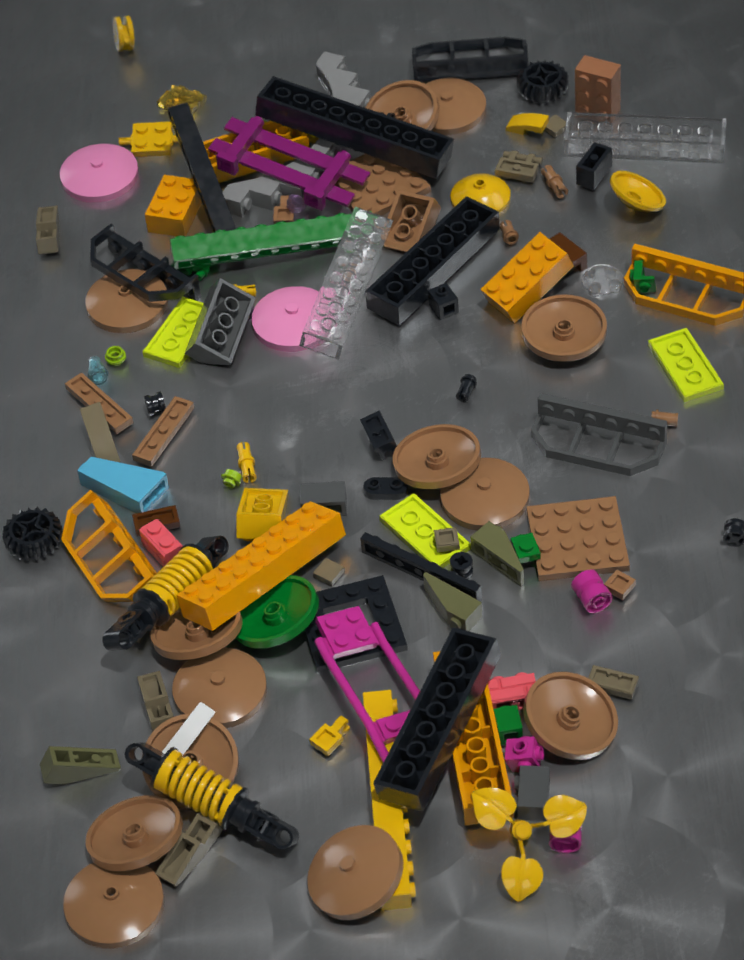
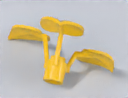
[471,787,587,902]

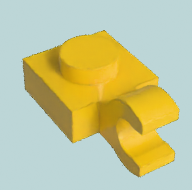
[309,715,350,756]

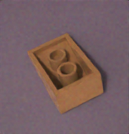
[378,190,441,253]

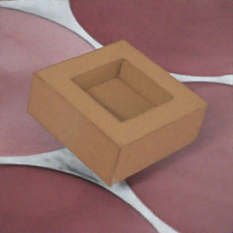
[604,570,636,600]

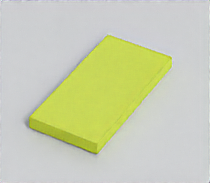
[143,297,204,368]
[648,328,724,402]
[379,493,471,568]

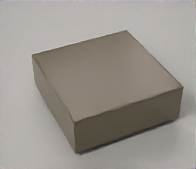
[544,114,569,138]
[434,527,460,552]
[313,558,345,587]

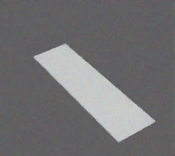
[162,701,215,756]

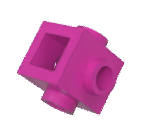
[504,736,544,773]

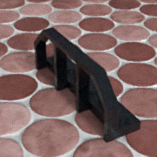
[412,37,528,82]
[90,224,201,302]

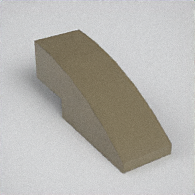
[36,205,59,254]
[80,402,121,463]
[137,671,174,732]
[155,813,223,886]

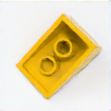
[236,488,288,541]

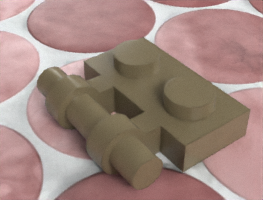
[495,150,543,183]

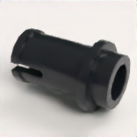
[456,374,477,402]

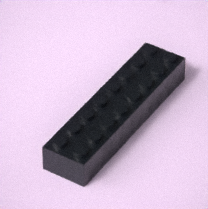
[365,196,500,325]
[373,627,501,812]

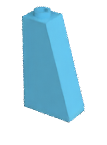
[77,457,169,513]

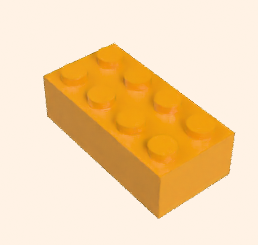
[480,232,574,324]

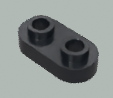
[363,477,408,500]

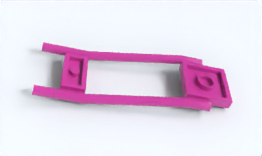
[314,606,420,763]

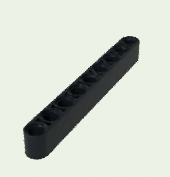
[167,102,236,233]

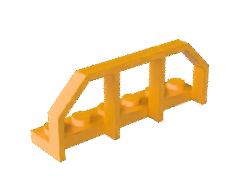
[624,244,744,326]
[61,490,157,602]

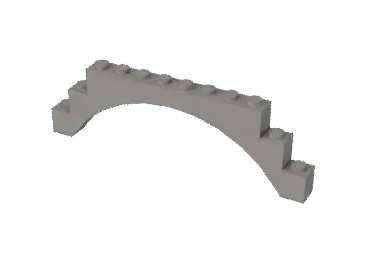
[222,51,370,217]

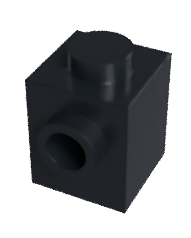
[428,283,459,320]

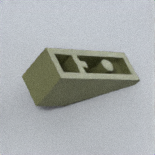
[470,521,524,586]
[423,572,483,631]
[40,746,121,784]

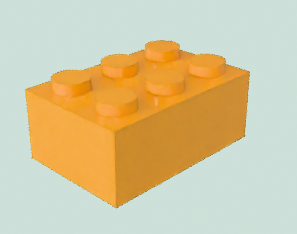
[145,175,202,237]

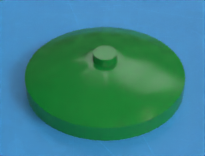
[236,575,319,648]

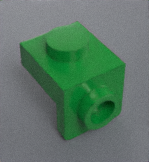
[630,260,656,293]
[511,533,541,564]

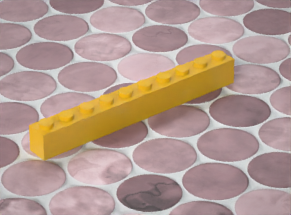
[363,690,416,911]

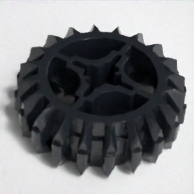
[517,60,569,104]
[2,506,63,562]

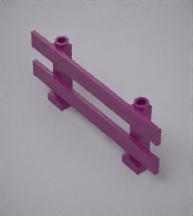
[208,116,370,211]

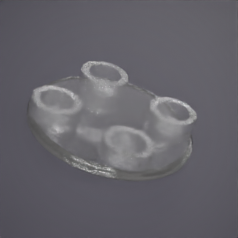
[582,264,623,297]

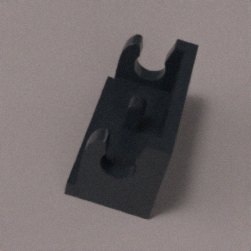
[360,410,397,460]

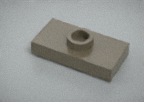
[588,665,639,700]

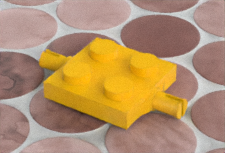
[119,121,179,157]

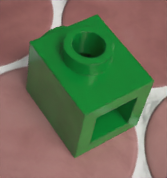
[493,705,523,746]

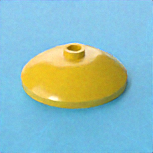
[610,171,666,212]
[450,173,511,213]

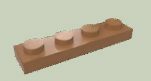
[65,373,133,434]
[132,396,195,467]

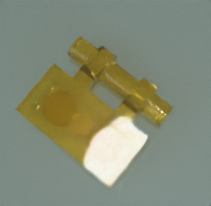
[157,85,207,115]

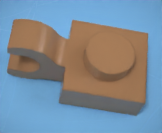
[273,195,295,224]

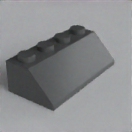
[184,278,256,365]

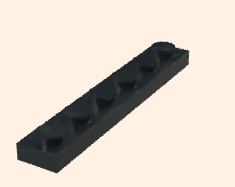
[360,532,482,602]

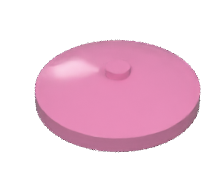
[60,144,139,203]
[252,286,335,352]

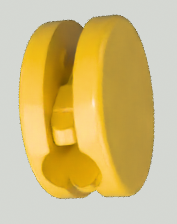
[113,15,135,52]

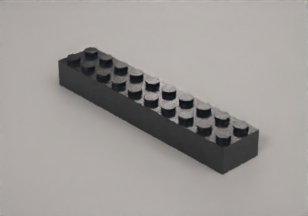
[255,76,454,179]

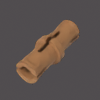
[541,165,568,198]

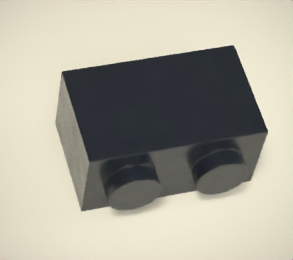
[576,142,612,190]

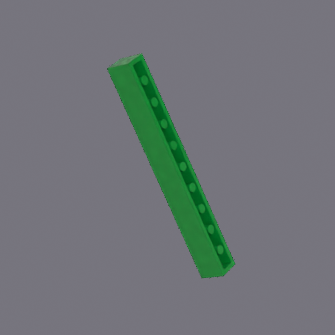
[170,210,376,269]

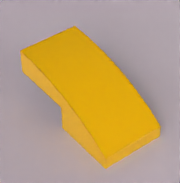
[505,113,549,135]

